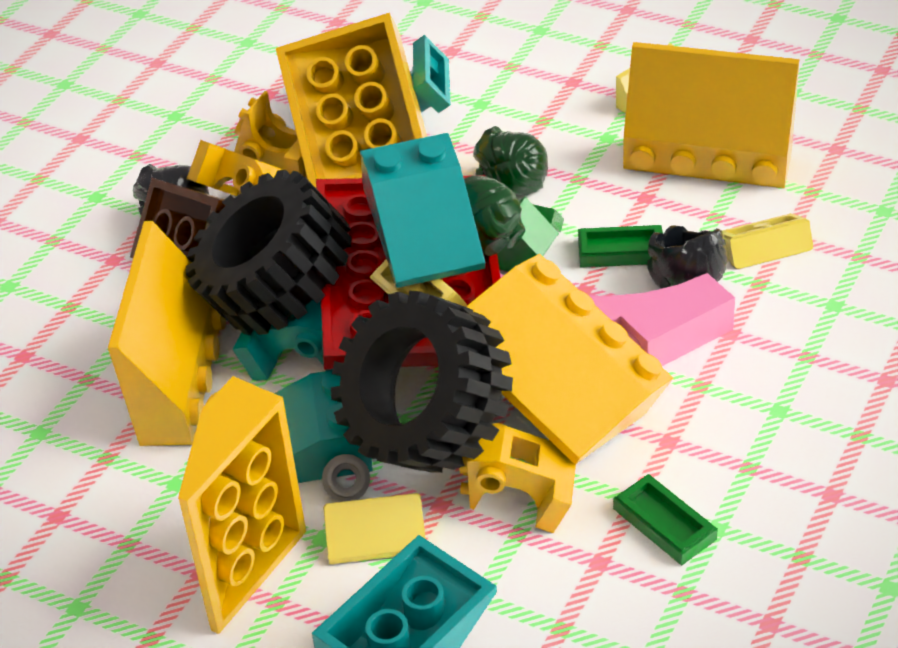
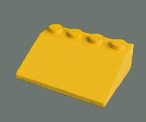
[275,12,427,188]
[623,42,800,188]
[108,221,226,446]
[466,254,674,465]
[178,376,307,634]

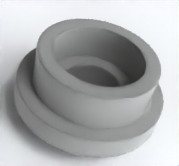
[322,454,370,502]

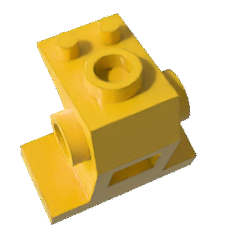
[234,91,308,179]
[187,140,282,196]
[459,423,576,533]

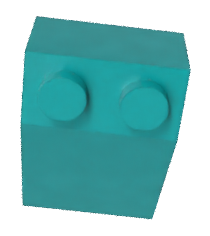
[360,132,485,288]
[274,370,373,483]
[311,535,497,648]

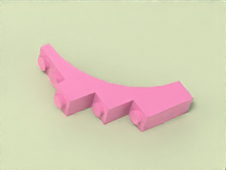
[500,273,735,366]

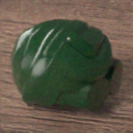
[473,126,548,195]
[464,175,526,256]

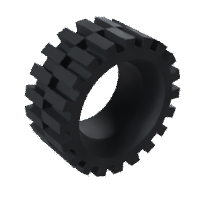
[186,170,352,335]
[331,290,513,473]

